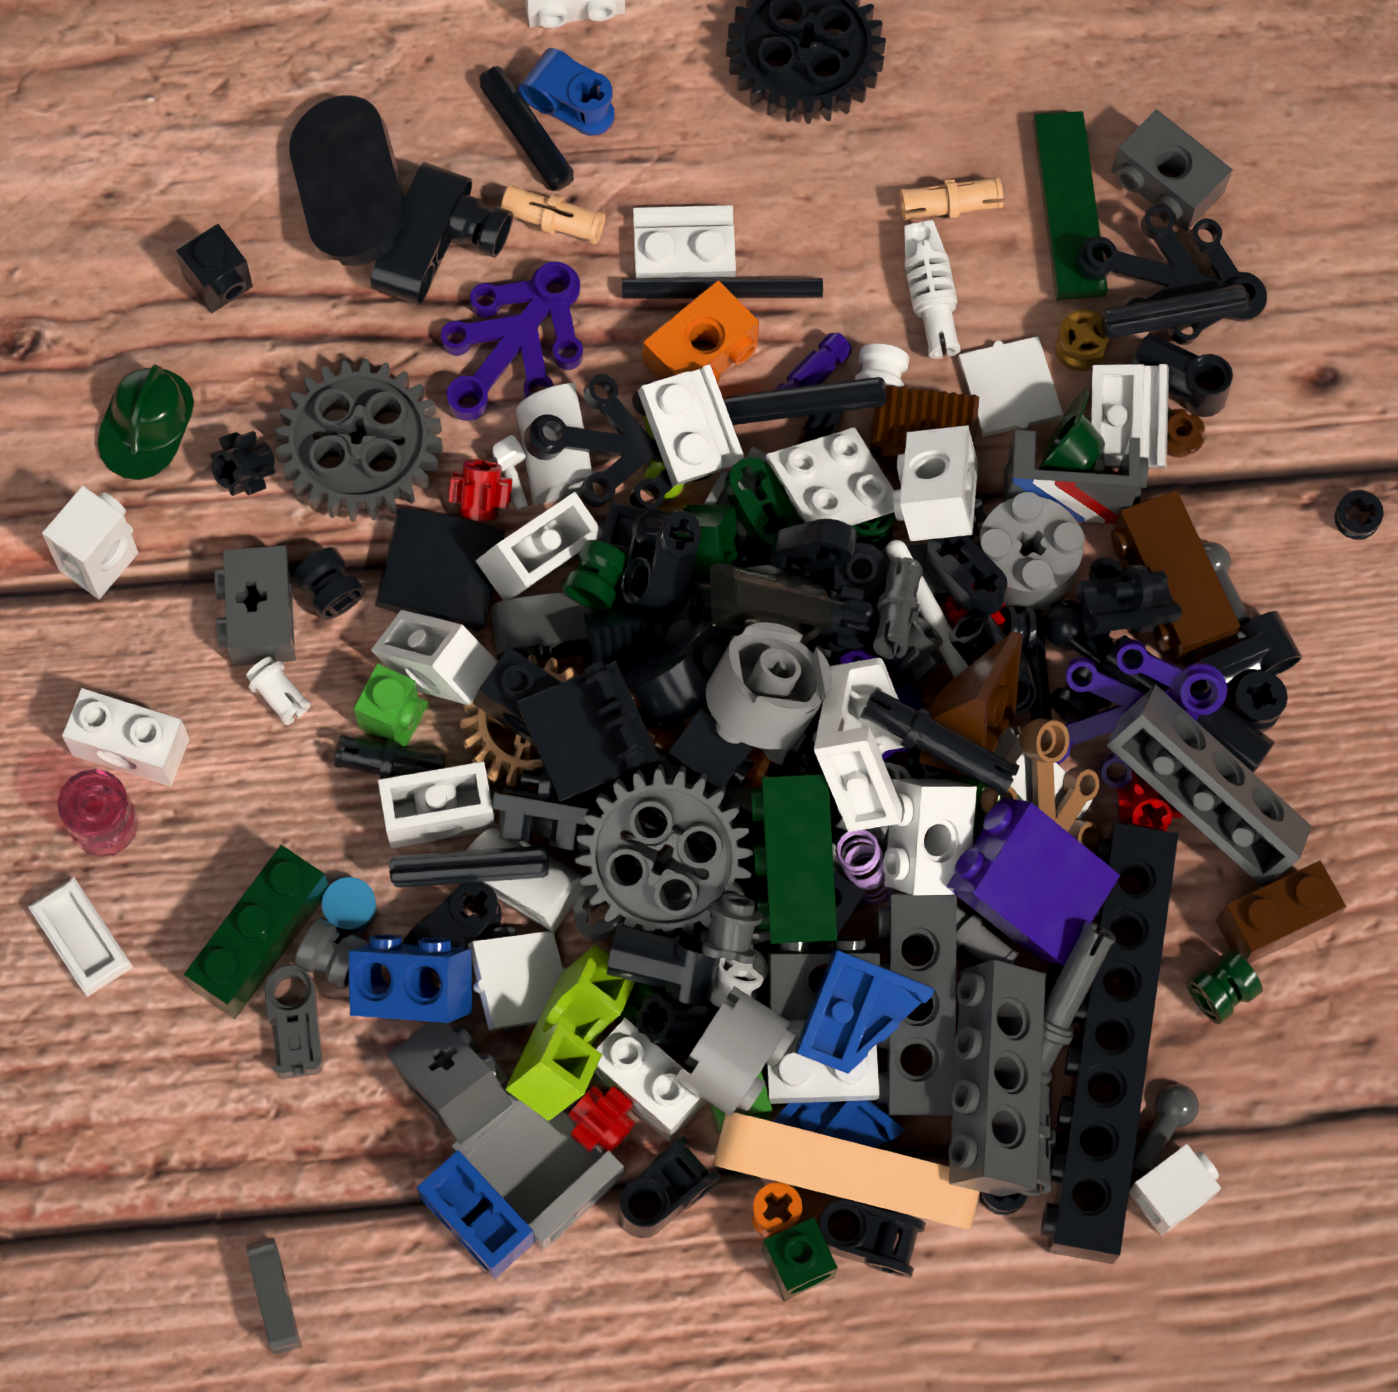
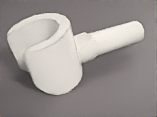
[492,435,528,511]

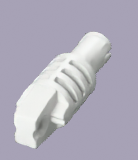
[904,220,961,359]

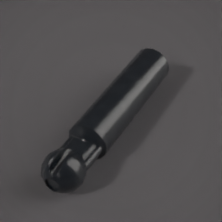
[1042,600,1276,773]

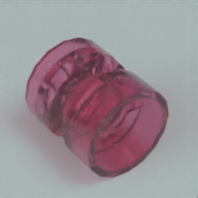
[57,769,138,857]

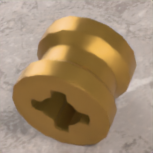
[1055,309,1109,371]

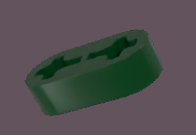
[724,457,800,553]

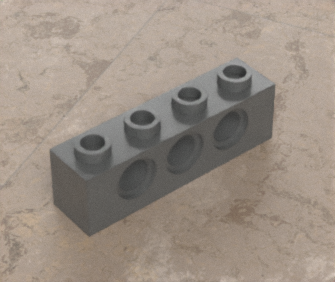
[1107,685,1312,887]
[876,894,957,1117]
[948,959,1046,1197]

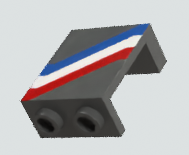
[1003,430,1149,524]

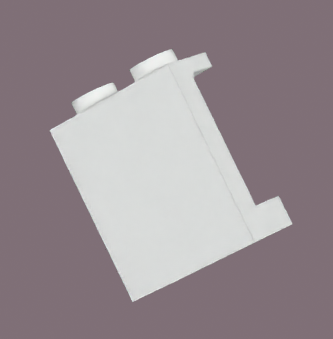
[814,658,905,832]

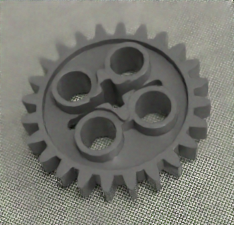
[275,359,443,522]
[575,764,754,939]

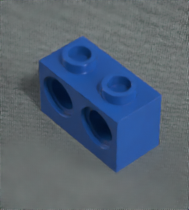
[349,934,472,1023]
[417,1150,535,1280]

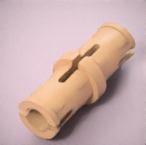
[899,176,1003,221]
[501,185,606,244]

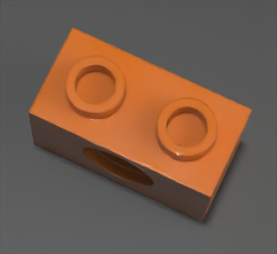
[643,280,760,383]

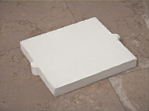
[958,336,1063,437]
[468,931,566,1031]

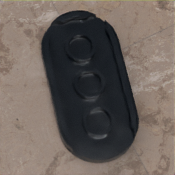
[289,95,408,266]

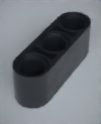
[371,162,472,305]

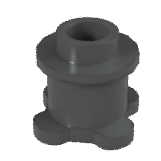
[699,893,763,964]

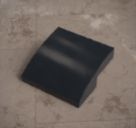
[375,508,506,631]

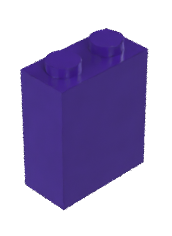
[946,797,1121,966]

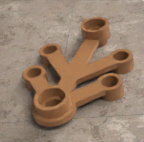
[980,718,1102,852]

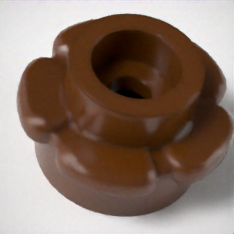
[1167,409,1205,458]

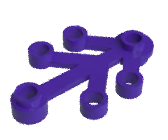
[441,261,583,421]
[1056,639,1227,788]

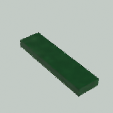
[1033,111,1108,300]

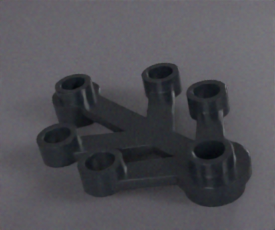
[1075,205,1267,345]
[524,374,713,509]

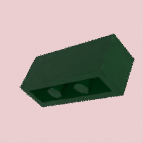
[751,773,837,944]
[183,845,329,1020]

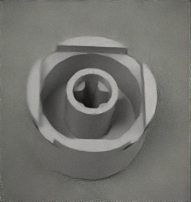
[977,492,1084,613]
[706,622,832,750]
[674,986,796,1116]

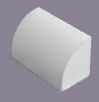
[516,382,594,505]
[466,826,585,933]

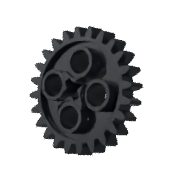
[726,0,886,124]

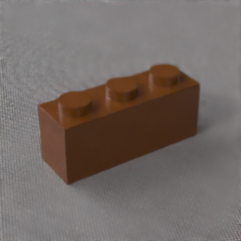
[1111,490,1240,664]

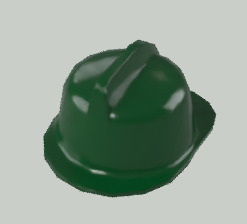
[97,364,194,480]
[1038,389,1106,474]

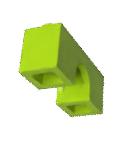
[505,945,635,1121]

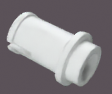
[246,656,311,725]

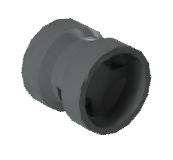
[295,918,368,990]

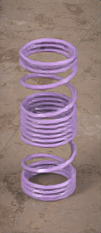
[835,829,895,906]

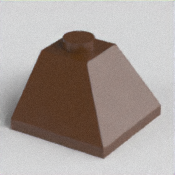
[919,631,1022,777]

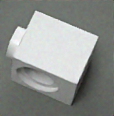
[1129,1144,1221,1236]

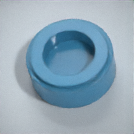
[322,877,377,934]

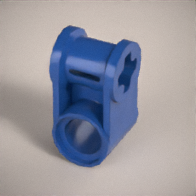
[518,48,614,136]

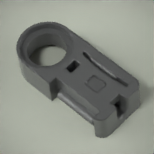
[265,965,324,1079]
[246,1237,302,1355]

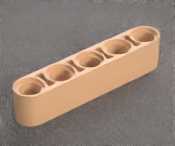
[713,1112,980,1230]

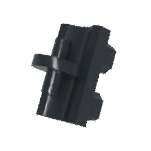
[1075,565,1183,640]
[492,765,598,850]

